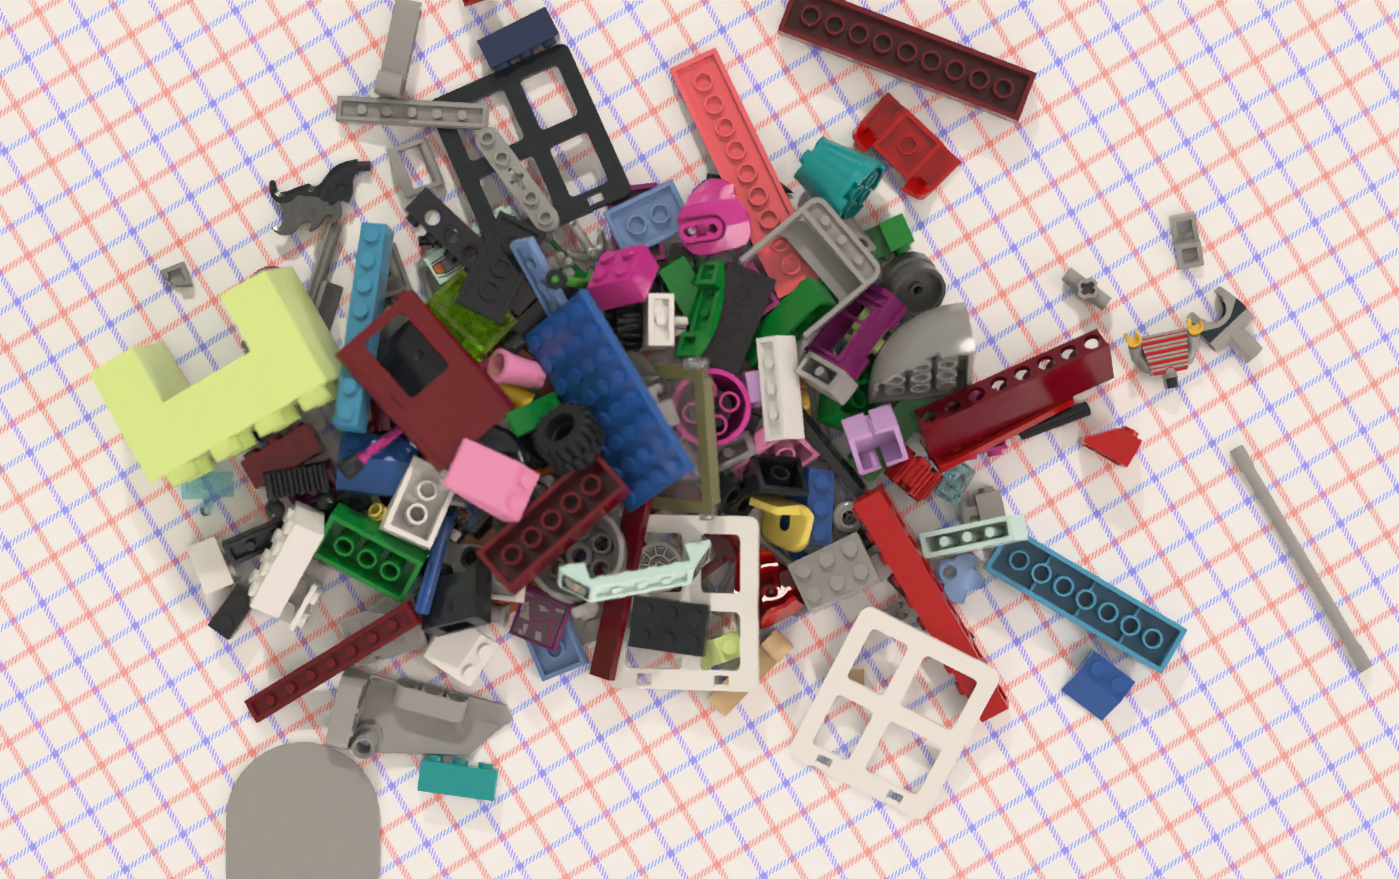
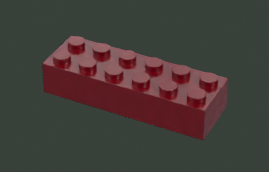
[476,455,632,596]

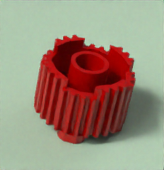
[883,444,944,502]

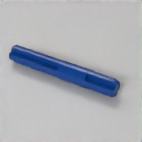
[414,515,454,615]

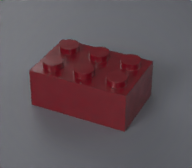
[240,421,328,489]

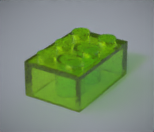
[426,268,518,363]

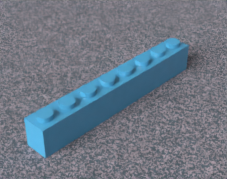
[333,222,394,433]

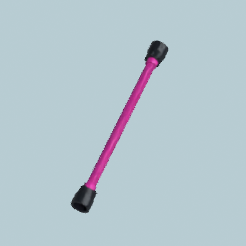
[336,331,526,481]

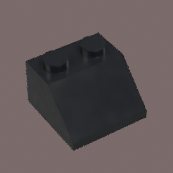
[743,454,810,498]

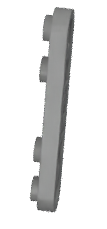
[475,127,560,234]

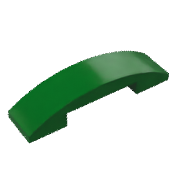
[675,260,725,358]

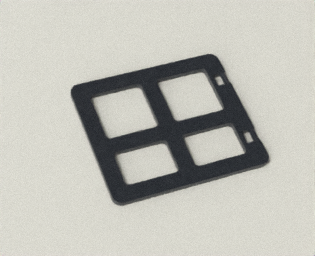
[432,44,631,239]

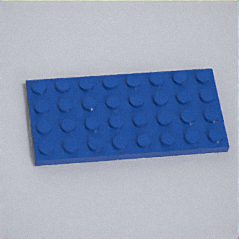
[523,288,695,513]

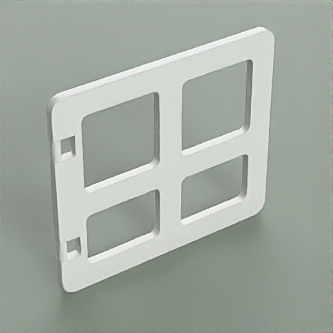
[607,514,759,692]
[790,606,1000,819]

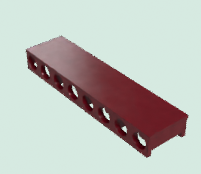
[913,329,1114,461]

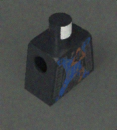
[446,502,493,545]

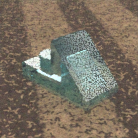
[933,462,976,508]

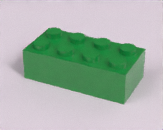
[313,502,430,604]

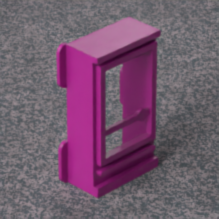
[804,283,907,381]

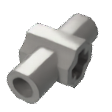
[1061,267,1112,311]

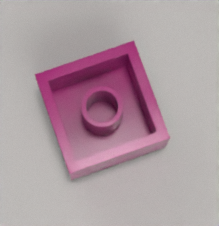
[587,244,659,310]

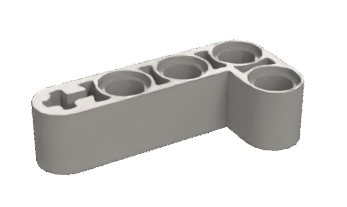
[374,0,422,99]

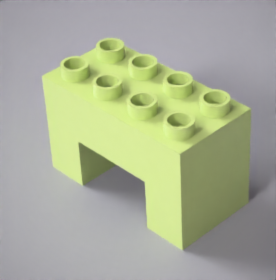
[88,266,341,488]

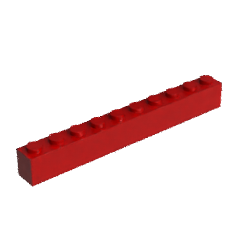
[852,484,1009,722]

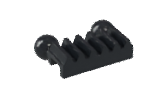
[263,461,337,520]

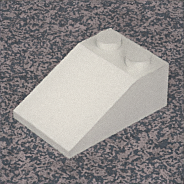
[378,456,455,550]

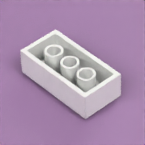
[248,500,325,618]

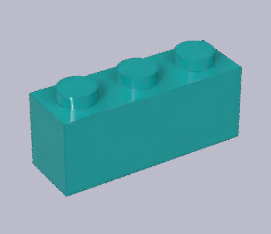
[417,755,499,801]

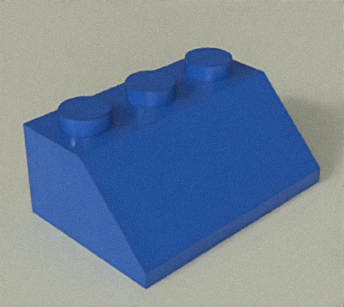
[336,431,421,497]
[780,468,835,547]

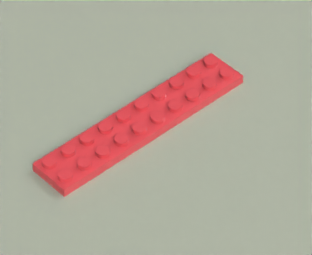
[669,47,821,300]

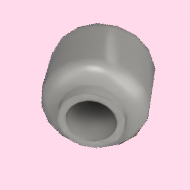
[833,499,864,534]

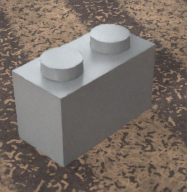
[795,351,859,406]

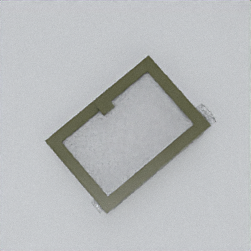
[650,357,721,520]

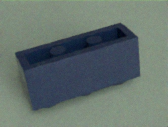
[477,7,560,72]

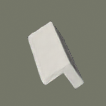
[756,335,805,442]

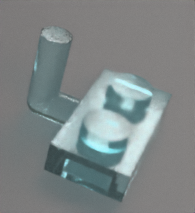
[181,471,234,516]

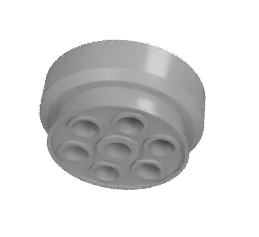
[534,514,627,604]

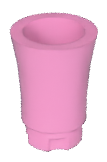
[487,348,547,389]

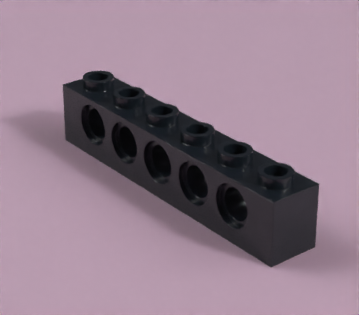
[405,187,537,318]

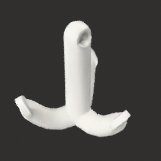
[565,220,605,262]

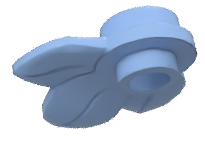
[936,553,985,604]

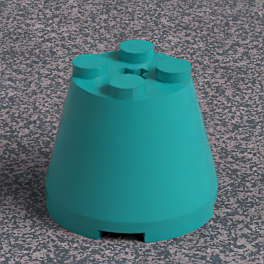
[794,136,885,220]

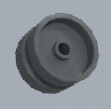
[882,251,946,318]

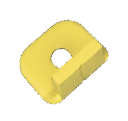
[749,495,814,553]

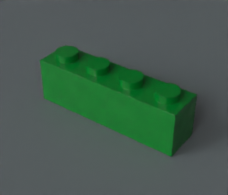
[656,255,701,330]
[746,277,837,369]
[847,398,934,483]

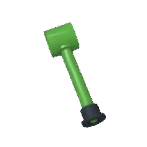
[545,268,595,301]

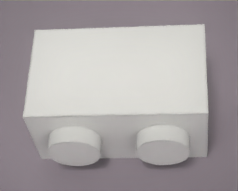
[186,535,239,595]

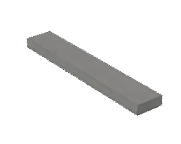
[335,96,490,131]

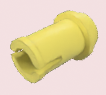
[368,503,387,524]

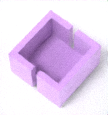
[841,403,909,476]

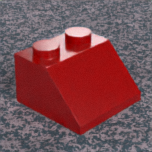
[1077,426,1143,468]

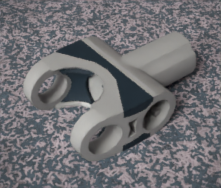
[1187,286,1263,364]

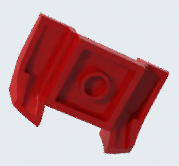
[852,92,962,200]

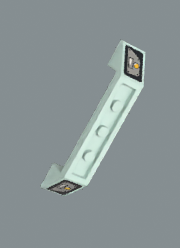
[557,540,711,603]

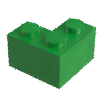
[864,213,915,264]

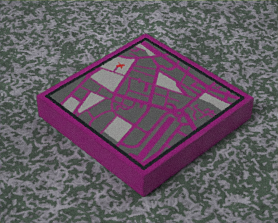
[509,585,573,652]

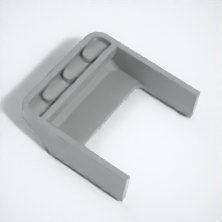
[739,197,880,341]

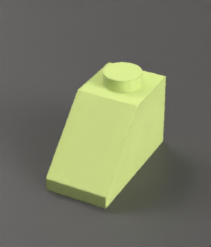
[701,629,740,669]

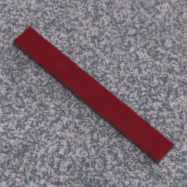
[589,498,653,681]
[244,600,423,723]

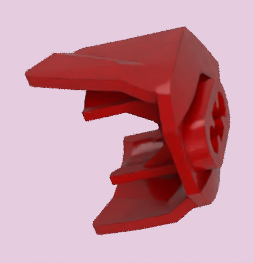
[734,549,806,629]

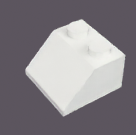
[420,628,499,687]

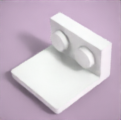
[279,573,324,631]

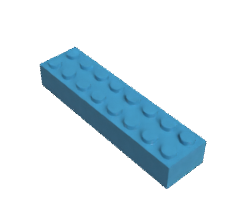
[982,536,1188,674]

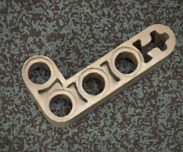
[706,628,794,717]

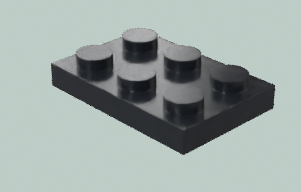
[628,595,711,657]

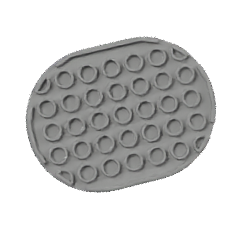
[226,742,380,879]

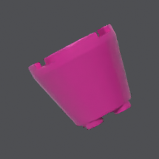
[673,368,751,446]

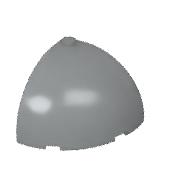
[868,302,975,404]

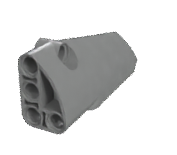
[325,667,513,759]

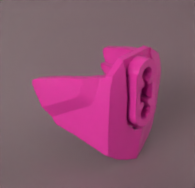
[677,178,751,256]

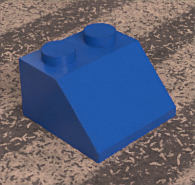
[1061,649,1135,721]

